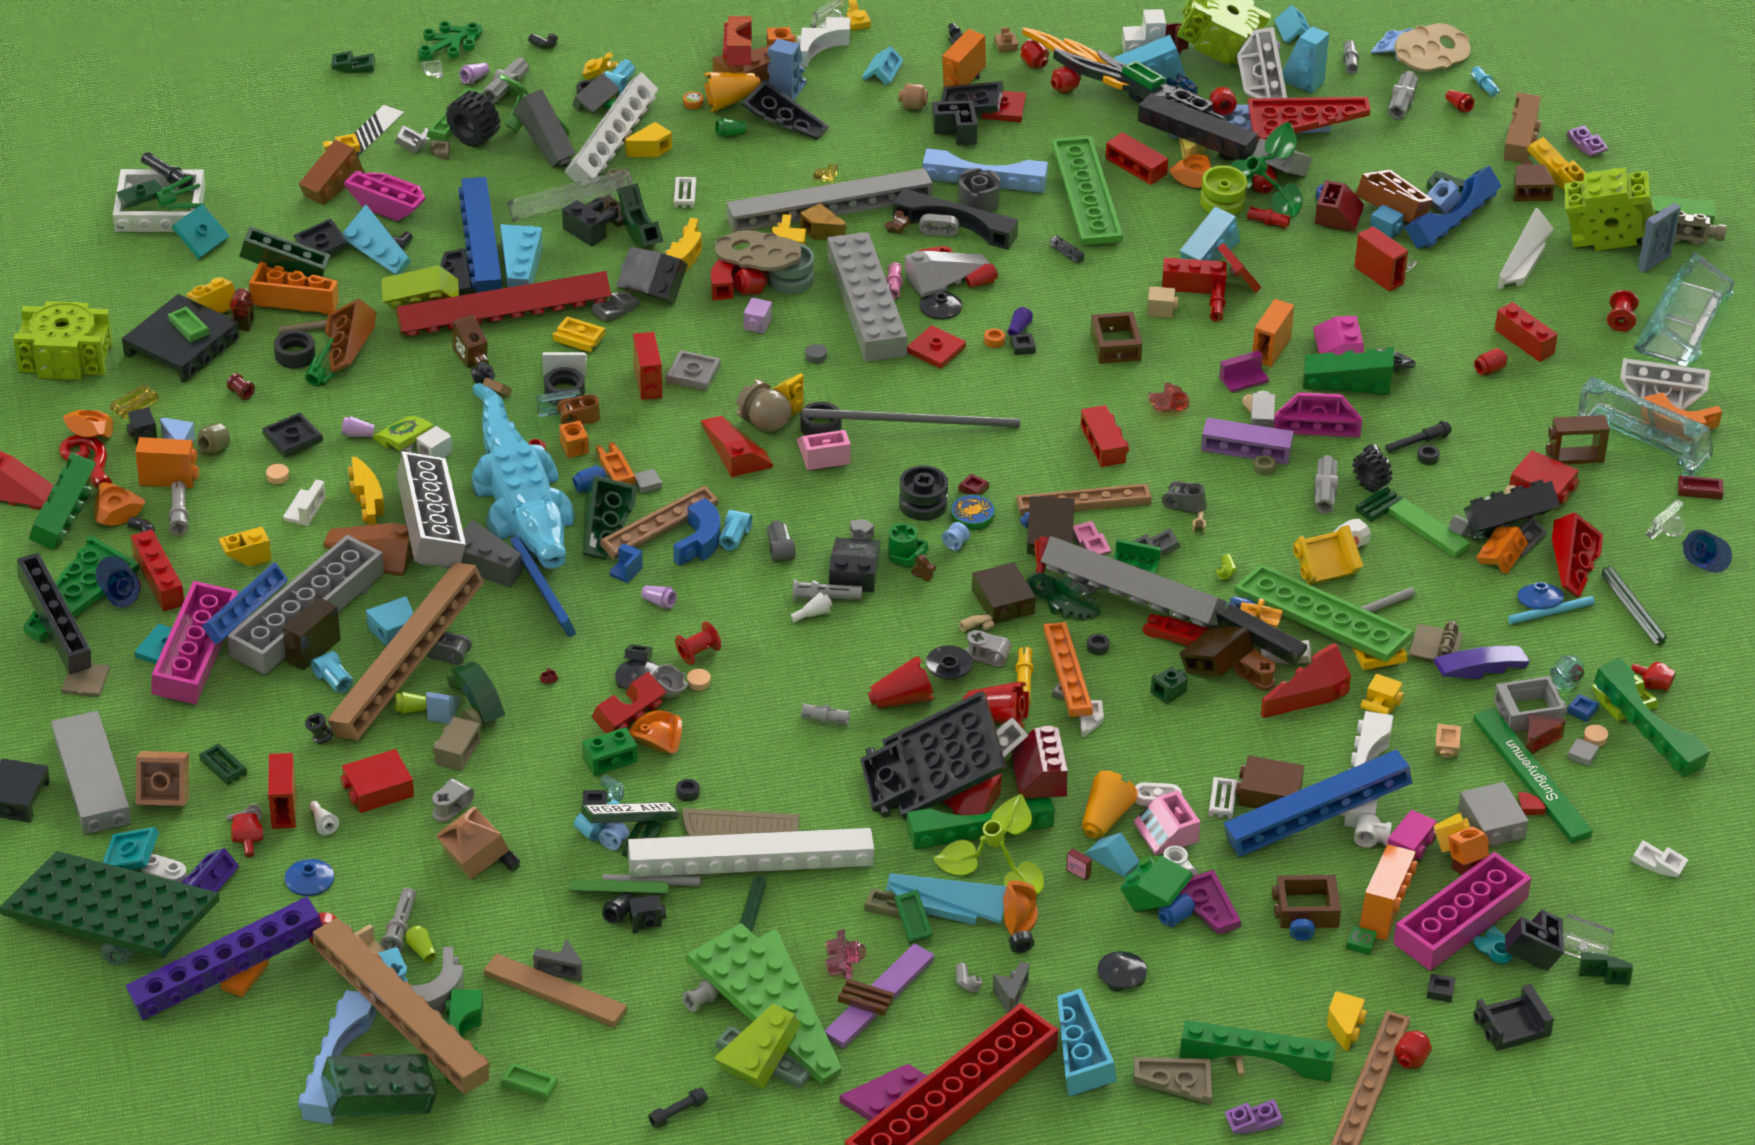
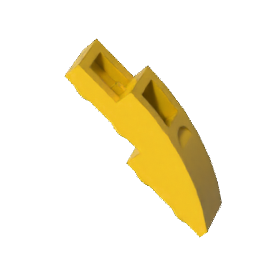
[1527,137,1586,190]
[665,218,702,271]
[348,457,385,525]

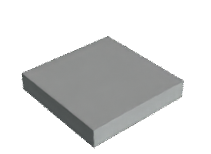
[666,350,721,391]

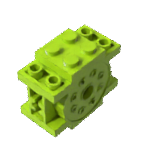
[1177,0,1271,66]
[1564,167,1656,251]
[13,301,113,380]

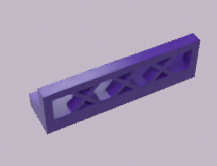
[182,848,239,892]

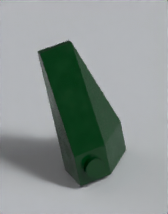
[583,475,637,560]

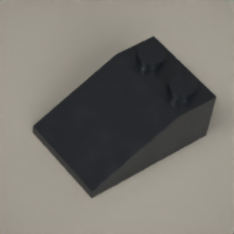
[616,247,688,304]
[829,537,881,593]

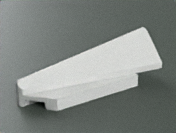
[1498,208,1554,289]

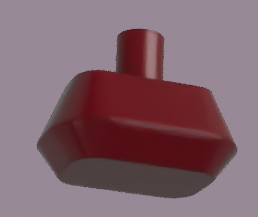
[539,668,558,684]

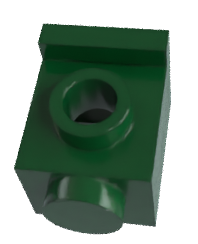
[1150,667,1188,705]

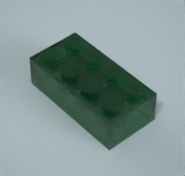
[321,1054,437,1116]

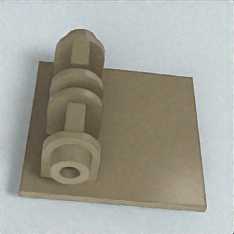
[1409,620,1463,660]

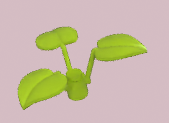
[933,794,1044,895]

